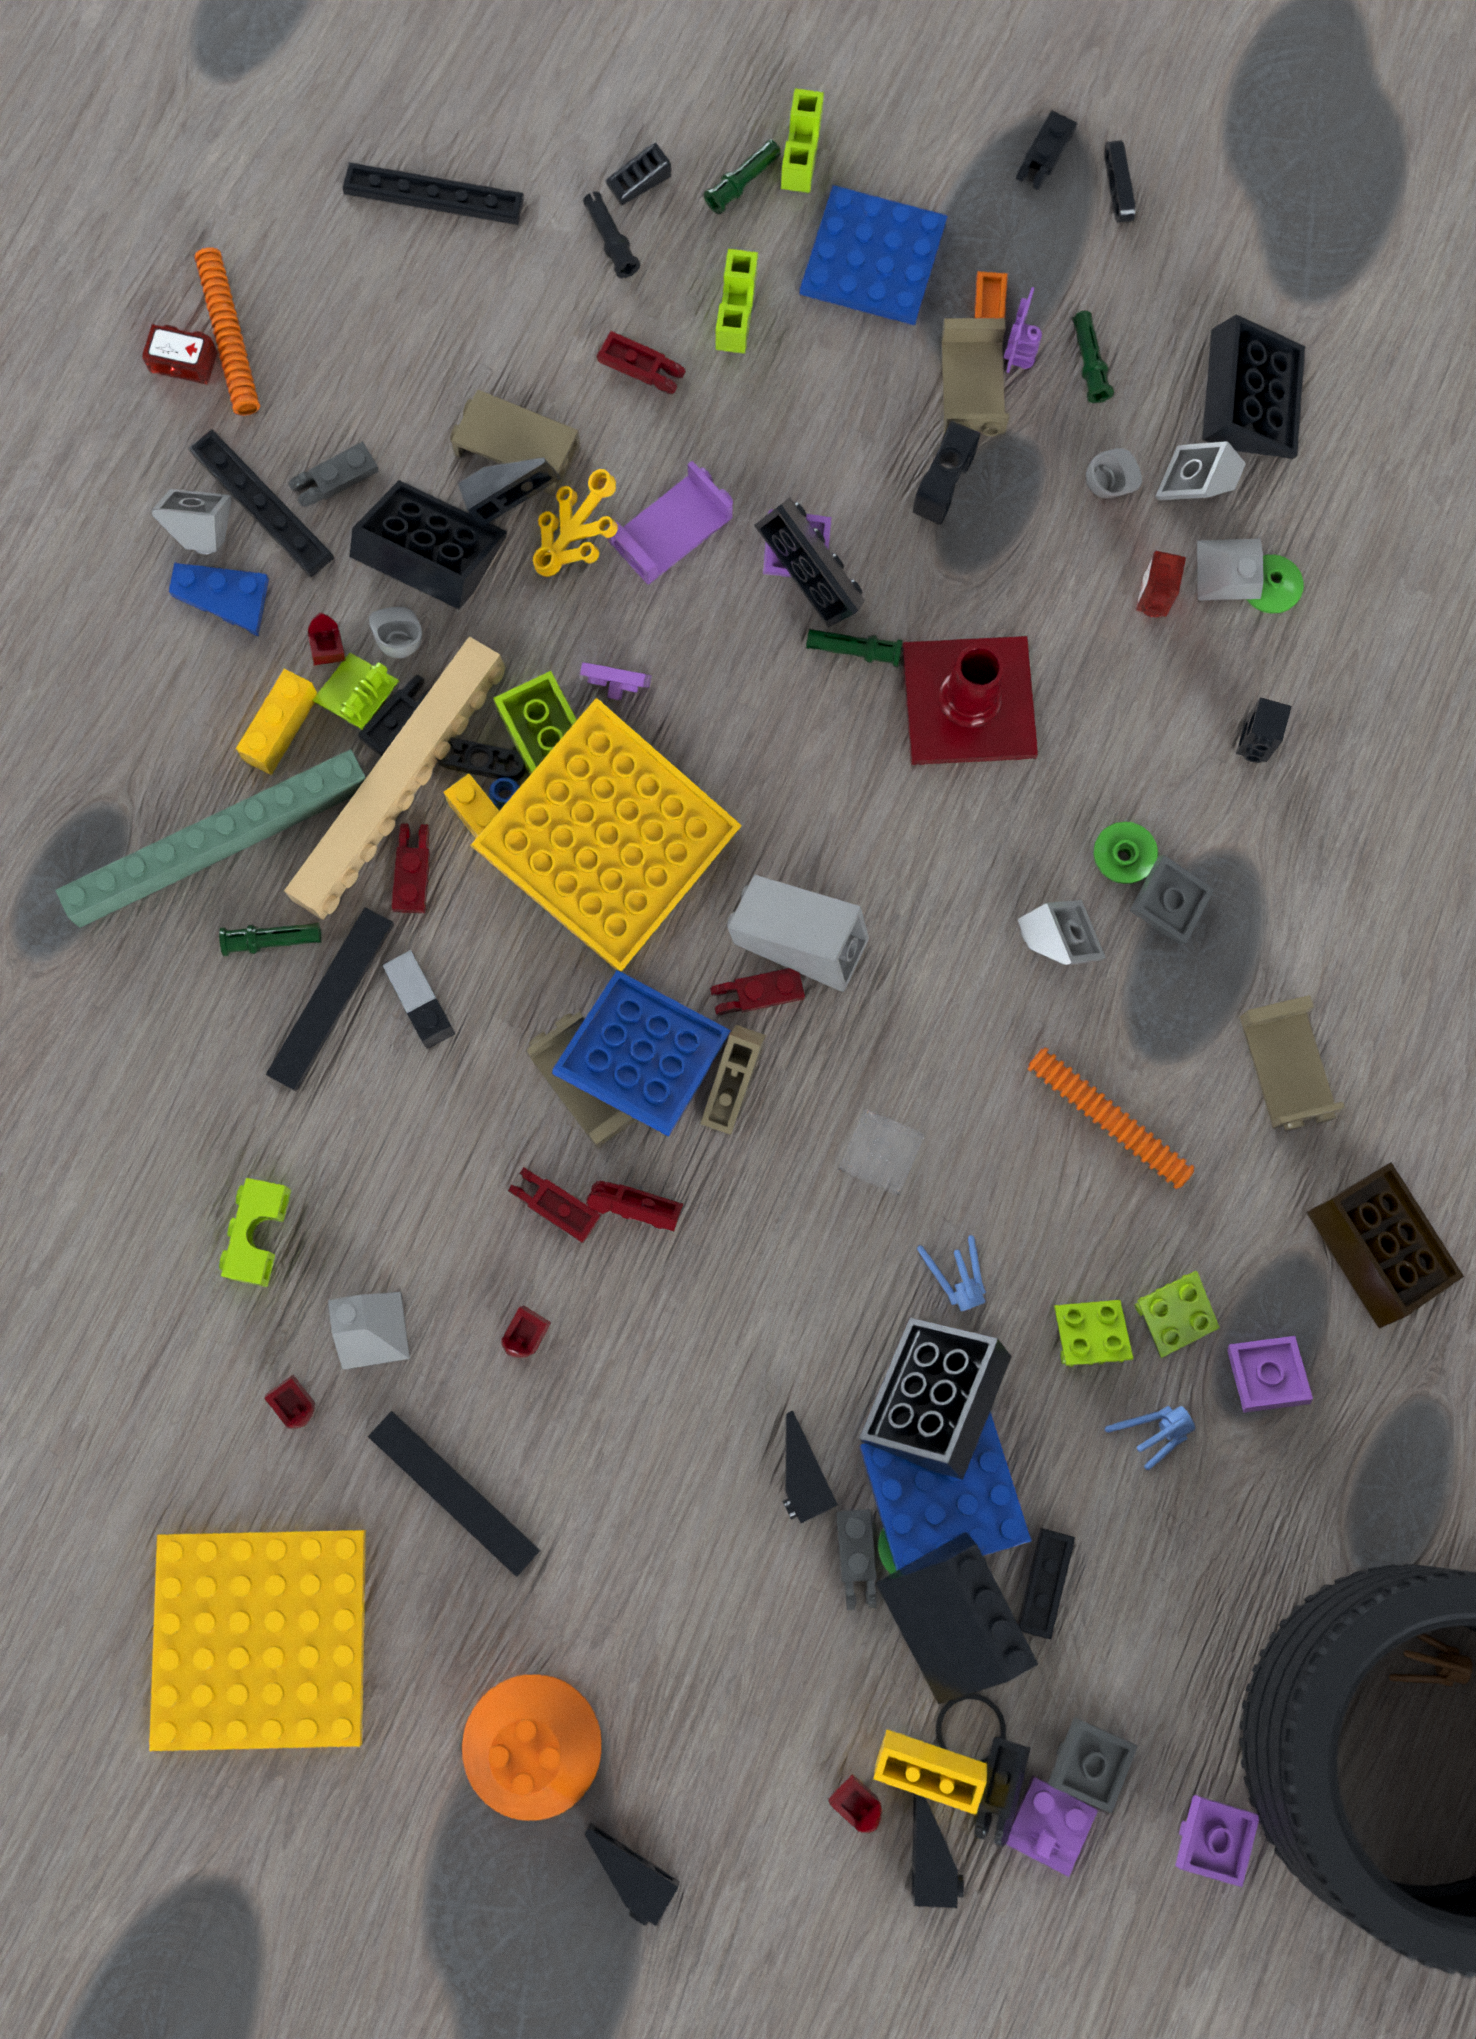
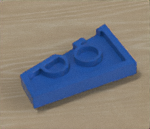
[169,563,269,636]

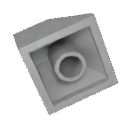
[1155,441,1246,500]
[152,489,231,554]
[1197,538,1263,601]
[1017,900,1106,965]
[328,1292,410,1370]

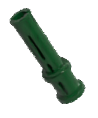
[703,139,781,214]
[1072,311,1114,403]
[806,628,903,667]
[219,922,321,957]

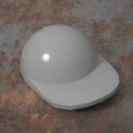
[1086,448,1142,499]
[369,607,422,658]

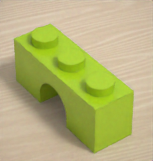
[781,88,824,193]
[715,249,758,354]
[219,1178,292,1287]

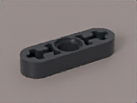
[1104,140,1135,223]
[436,737,525,781]

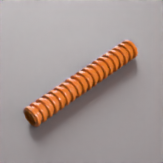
[194,247,260,416]
[1027,1047,1195,1190]

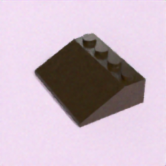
[1306,1162,1464,1329]

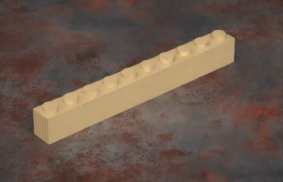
[284,636,505,920]

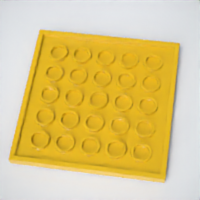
[470,698,742,972]
[149,1530,366,1751]

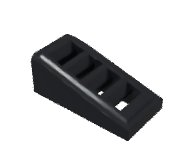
[606,142,672,205]

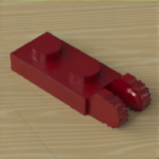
[597,330,686,394]
[391,823,430,914]
[710,968,805,1015]
[508,1167,602,1244]
[586,1180,683,1231]

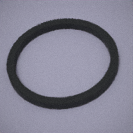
[936,1694,1006,1764]

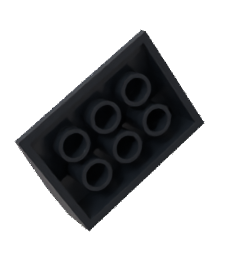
[1202,314,1305,459]
[349,480,507,609]
[754,497,865,627]
[859,1318,1012,1480]
[876,1532,1038,1704]

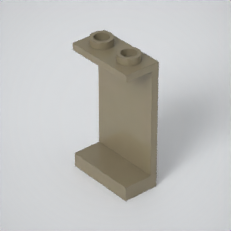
[941,318,1009,436]
[450,389,580,496]
[1240,995,1345,1131]
[526,1011,637,1149]

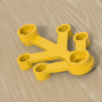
[533,469,618,577]

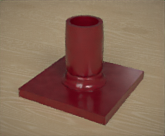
[902,636,1038,765]

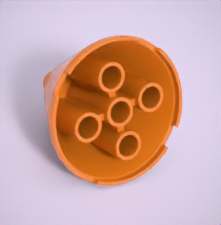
[462,1674,602,1821]

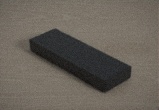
[1018,1528,1075,1640]

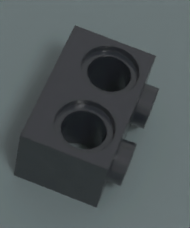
[1236,697,1292,763]

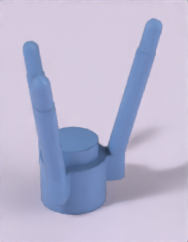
[917,1235,986,1311]
[1105,1406,1195,1470]

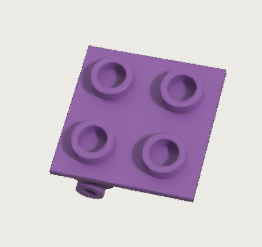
[1004,287,1042,373]

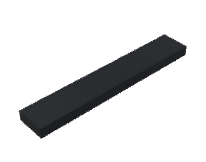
[342,162,524,225]
[189,429,334,578]
[266,907,394,1091]
[368,1411,541,1577]

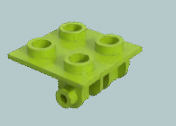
[312,653,399,730]
[1134,1271,1220,1358]
[1054,1300,1133,1367]

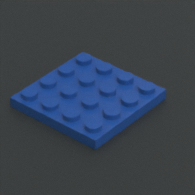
[800,185,948,326]
[552,970,731,1137]
[859,1412,1031,1571]

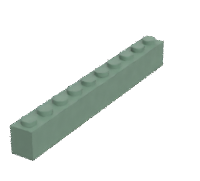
[55,749,366,928]

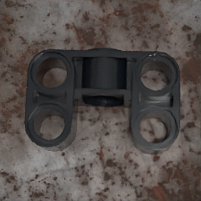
[913,420,981,525]

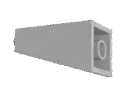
[727,875,869,992]

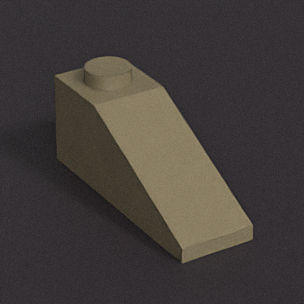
[700,1025,767,1135]

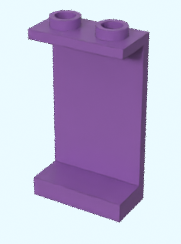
[607,461,733,585]

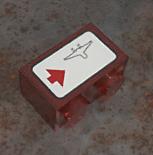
[141,324,218,385]
[1136,550,1186,617]

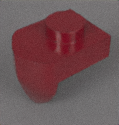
[308,612,345,666]
[501,1305,551,1358]
[264,1375,315,1429]
[828,1774,882,1833]

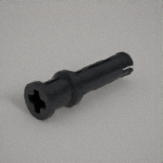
[583,191,641,278]

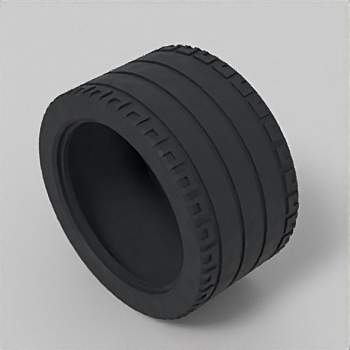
[1239,1564,1476,1978]

